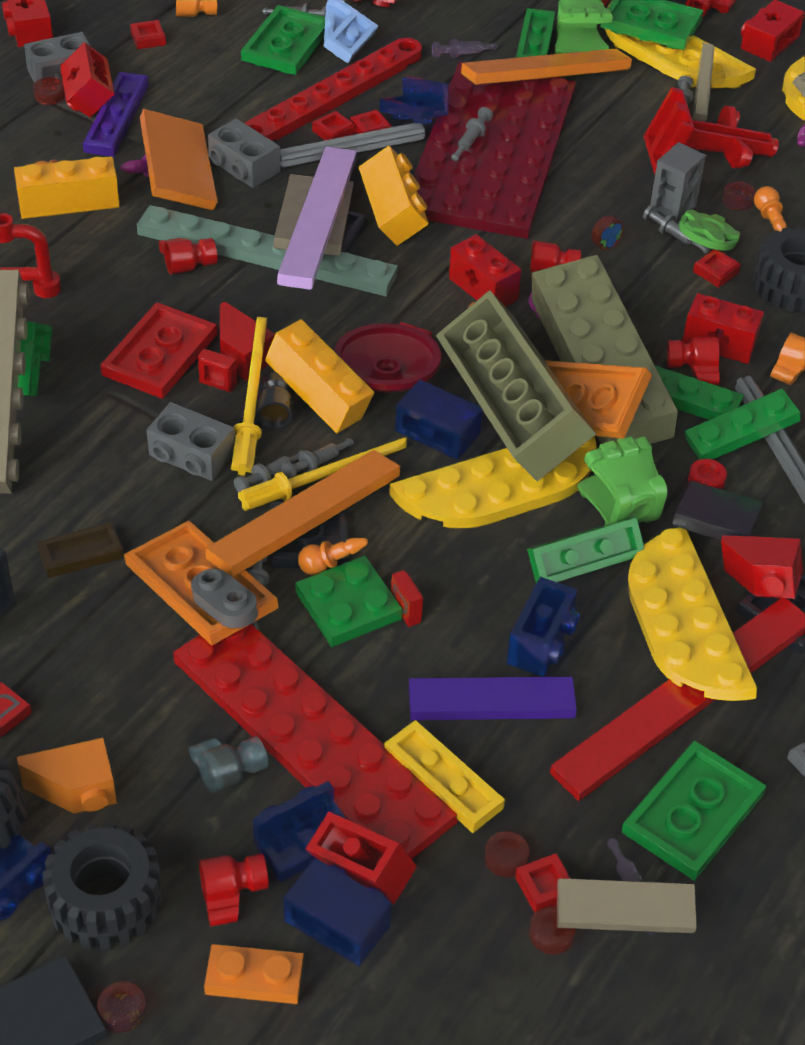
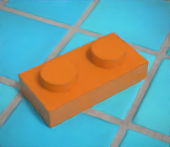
[204,944,303,1004]

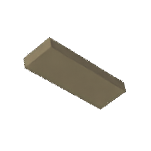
[693,43,714,122]
[557,878,697,933]

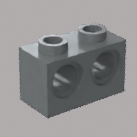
[24,32,90,90]
[208,119,280,188]
[650,142,706,223]
[147,402,235,481]

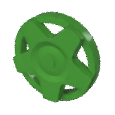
[679,209,740,251]

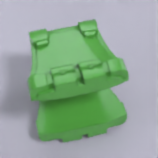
[555,0,613,54]
[577,436,667,524]

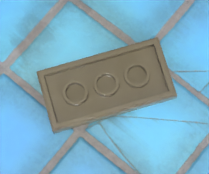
[273,174,354,256]

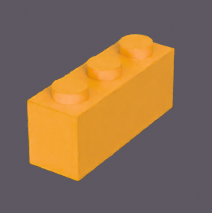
[358,145,429,246]
[14,156,119,219]
[265,319,375,434]

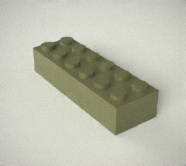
[531,255,678,444]
[436,290,596,481]

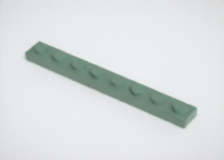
[137,205,398,297]

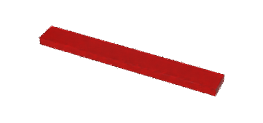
[550,597,805,801]

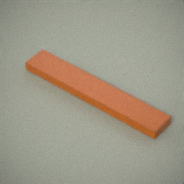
[461,49,632,85]
[205,450,400,577]

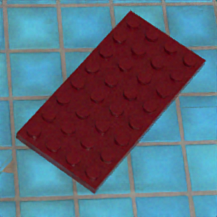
[414,61,576,239]

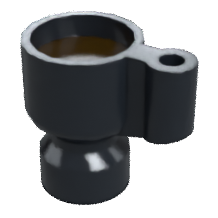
[239,372,293,429]

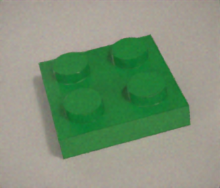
[295,556,402,648]

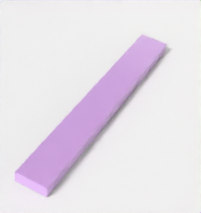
[277,146,357,290]

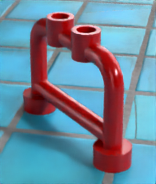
[0,213,61,298]

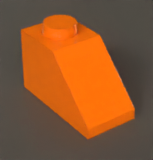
[17,738,117,814]

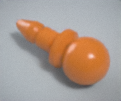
[754,186,787,231]
[298,538,368,575]

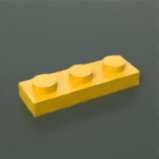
[384,720,505,833]

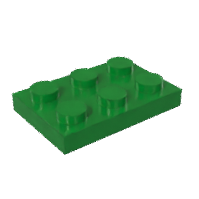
[600,0,704,50]
[241,5,325,75]
[621,740,767,881]

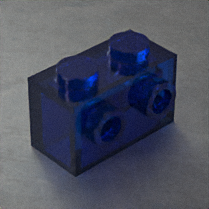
[395,380,482,460]
[506,576,580,677]
[284,858,391,967]

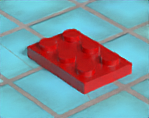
[100,302,217,399]

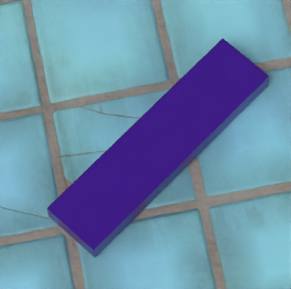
[83,72,149,157]
[408,677,577,720]

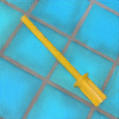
[231,316,268,475]
[238,437,407,511]

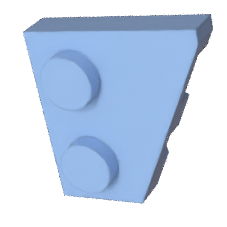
[324,0,378,63]

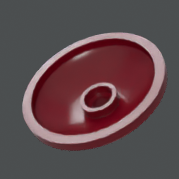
[334,323,441,392]

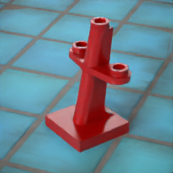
[644,87,779,174]

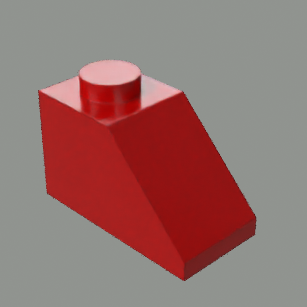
[220,302,275,381]
[721,535,803,599]
[305,811,417,904]

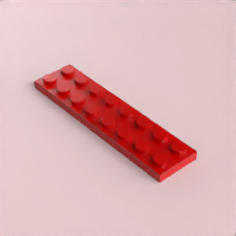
[173,624,458,859]

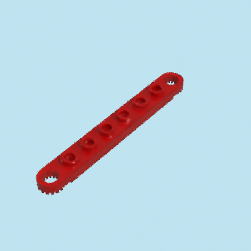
[244,38,422,141]

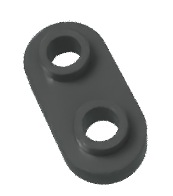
[191,569,258,628]

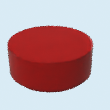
[688,459,727,489]

